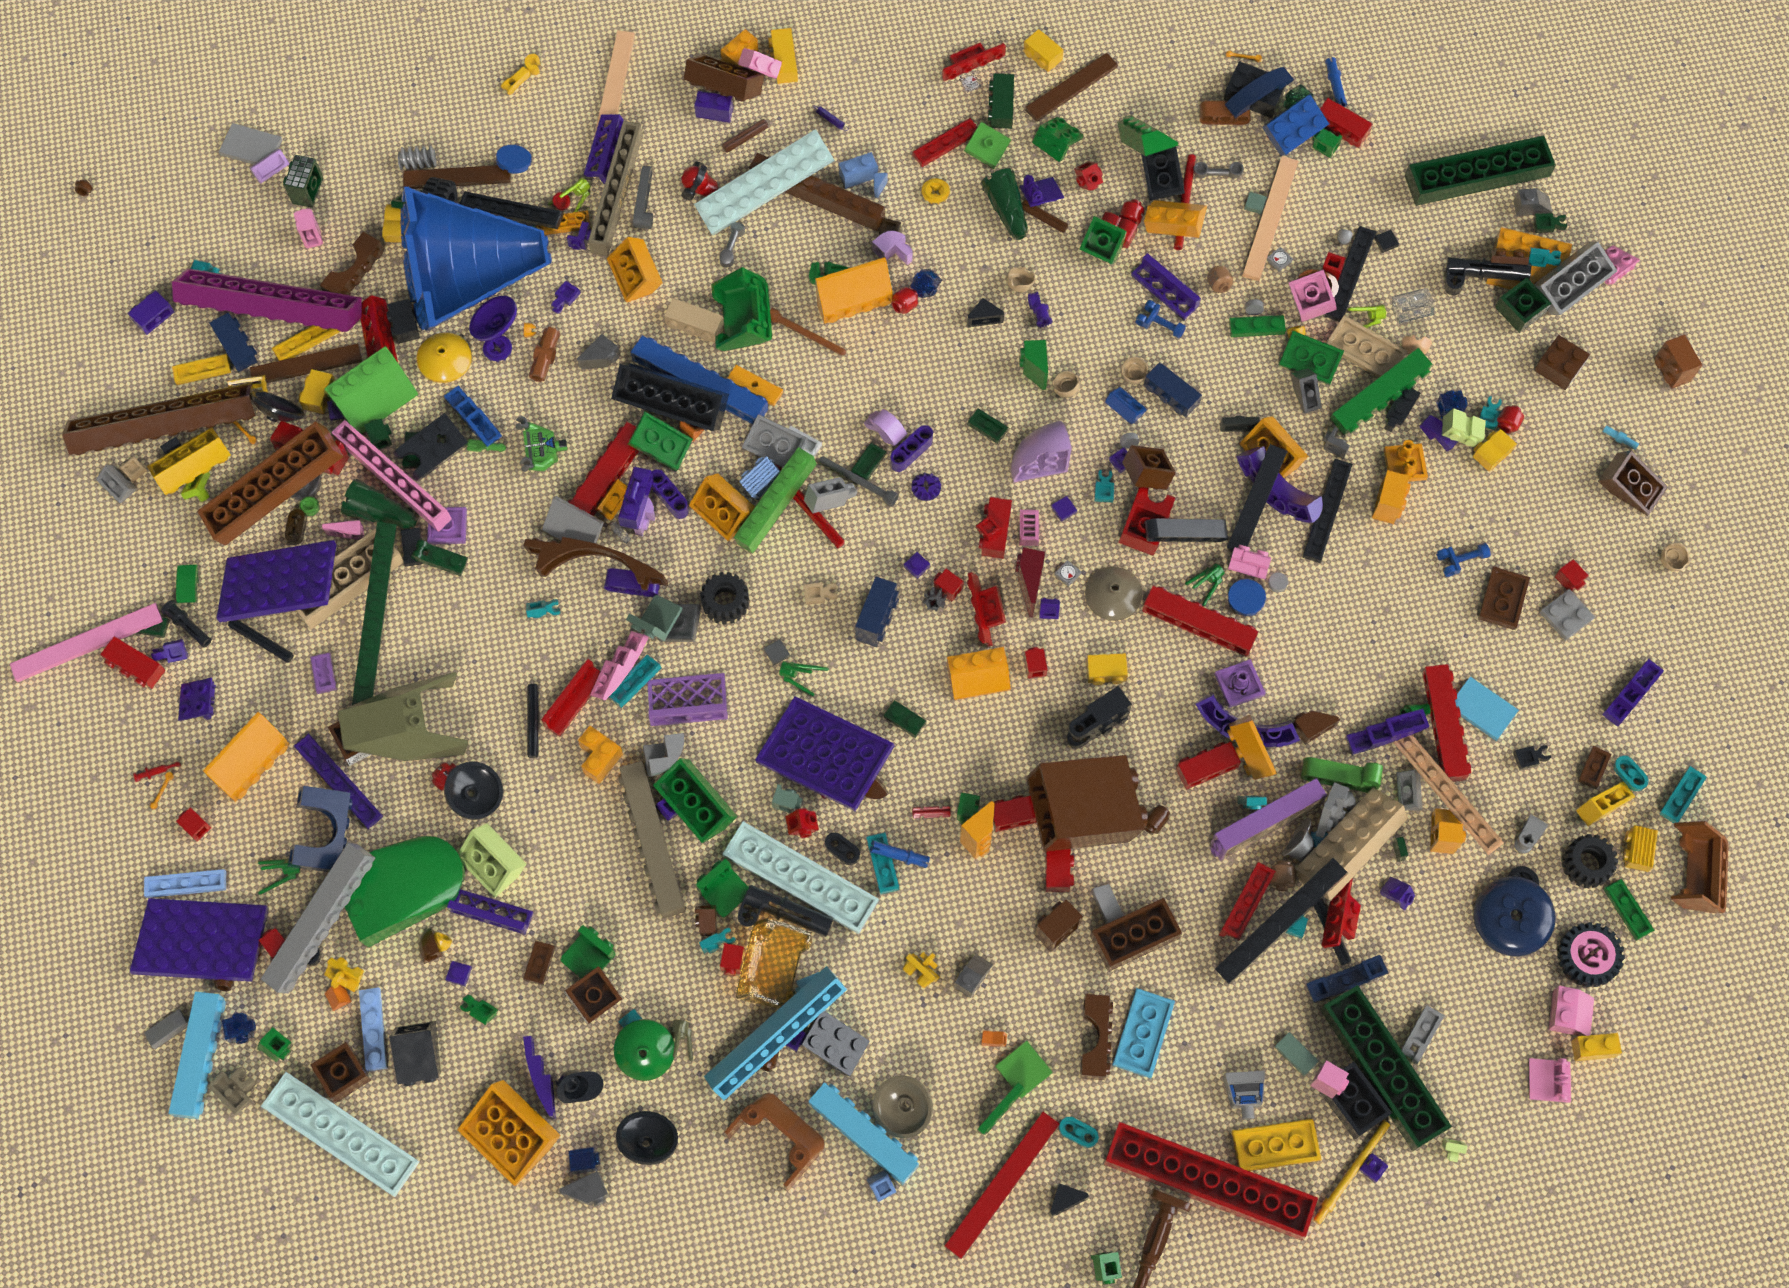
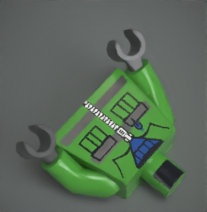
[515,416,568,472]

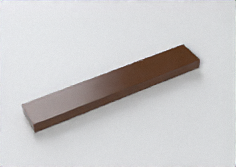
[1025,53,1118,122]
[403,165,511,189]
[249,343,362,384]

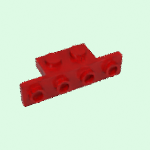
[942,42,1006,81]
[967,572,1006,647]
[1321,878,1361,948]

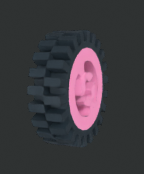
[1557,922,1625,987]

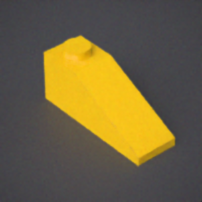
[1576,781,1635,826]

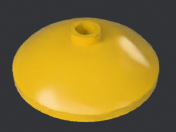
[416,333,472,383]

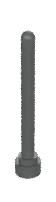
[819,456,899,507]

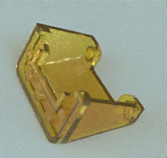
[736,918,812,1008]

